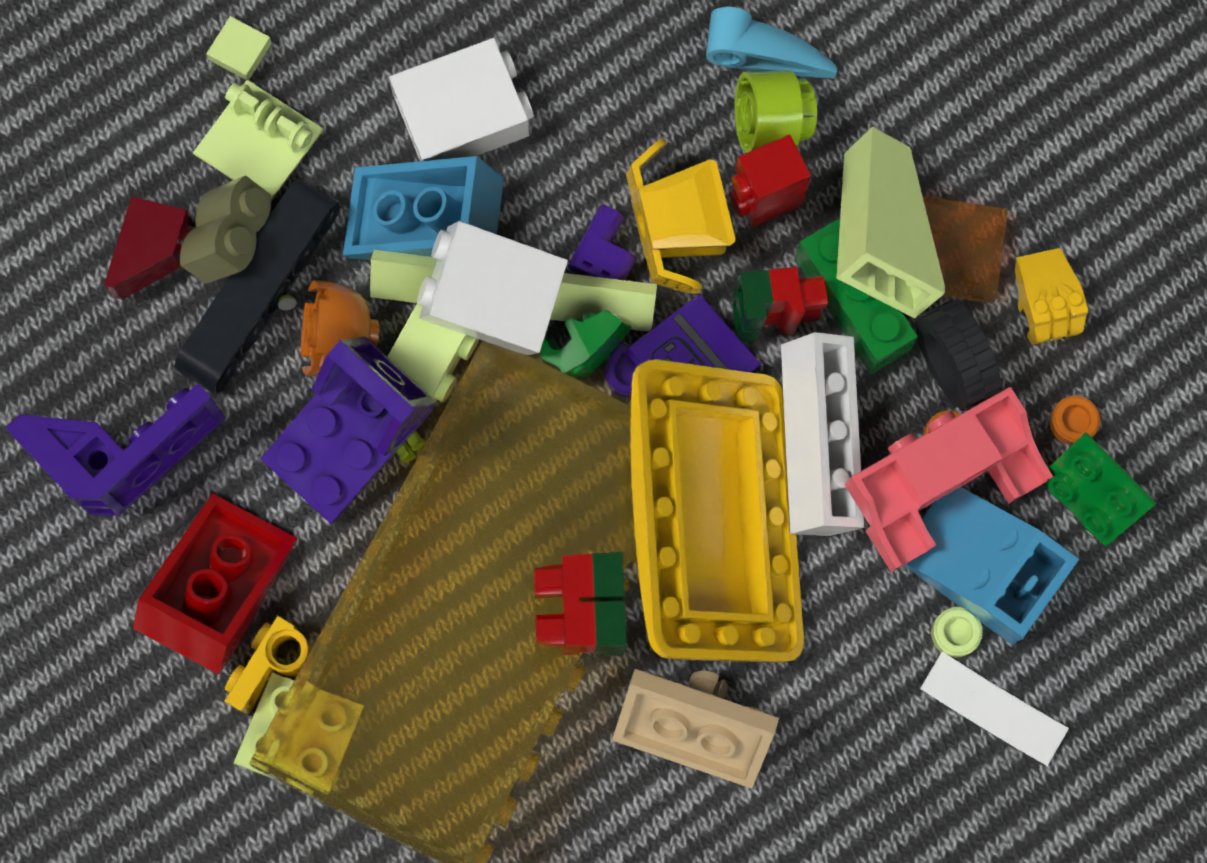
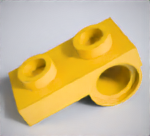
[225,616,314,716]

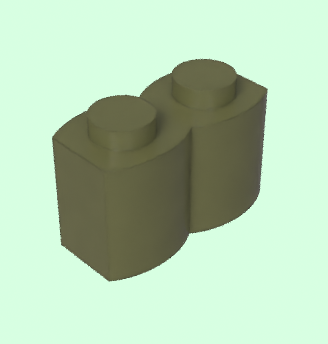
[180,175,271,284]

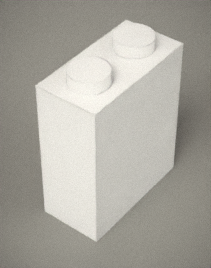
[389,38,534,161]
[417,221,568,356]

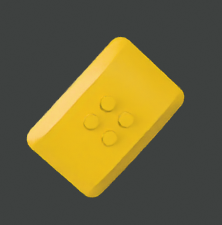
[631,359,804,663]

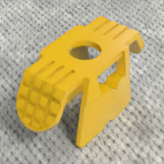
[626,137,735,294]

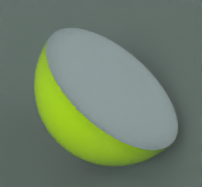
[278,295,297,310]

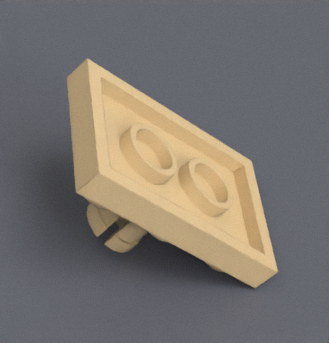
[612,669,779,789]

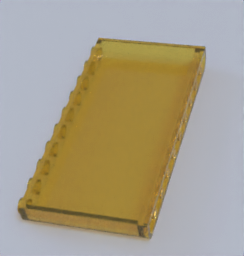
[249,341,638,863]

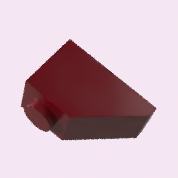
[104,196,196,300]

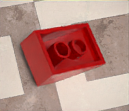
[133,493,297,675]

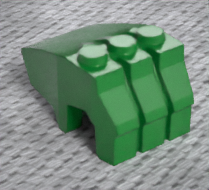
[540,310,632,379]

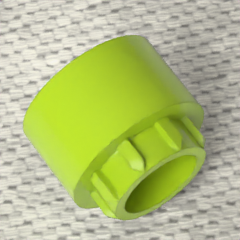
[734,70,817,153]

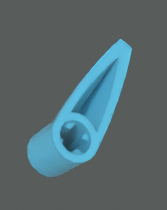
[706,7,837,79]

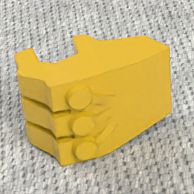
[1015,248,1088,345]

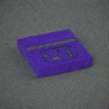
[626,294,761,373]

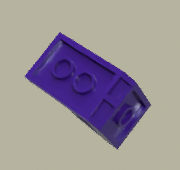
[260,337,437,524]
[5,383,226,516]

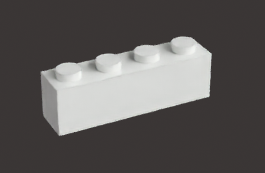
[781,332,864,536]

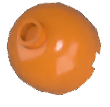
[301,280,379,377]

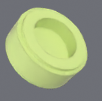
[931,607,982,658]

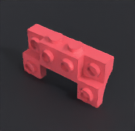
[844,387,1053,573]

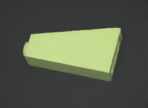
[837,127,945,318]

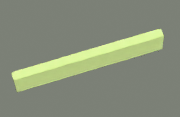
[370,250,657,332]

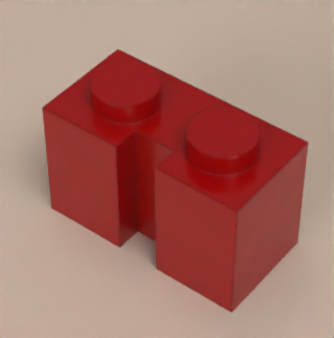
[729,134,811,228]

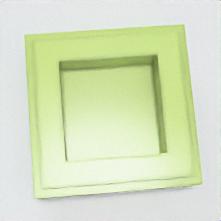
[206,16,272,80]

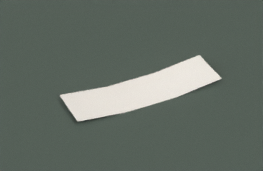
[920,652,1069,766]

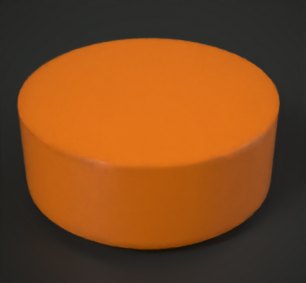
[1049,396,1100,446]

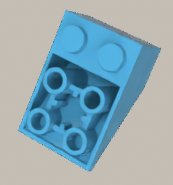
[904,487,1080,645]

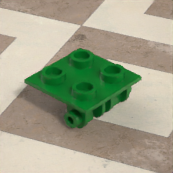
[1044,432,1157,547]

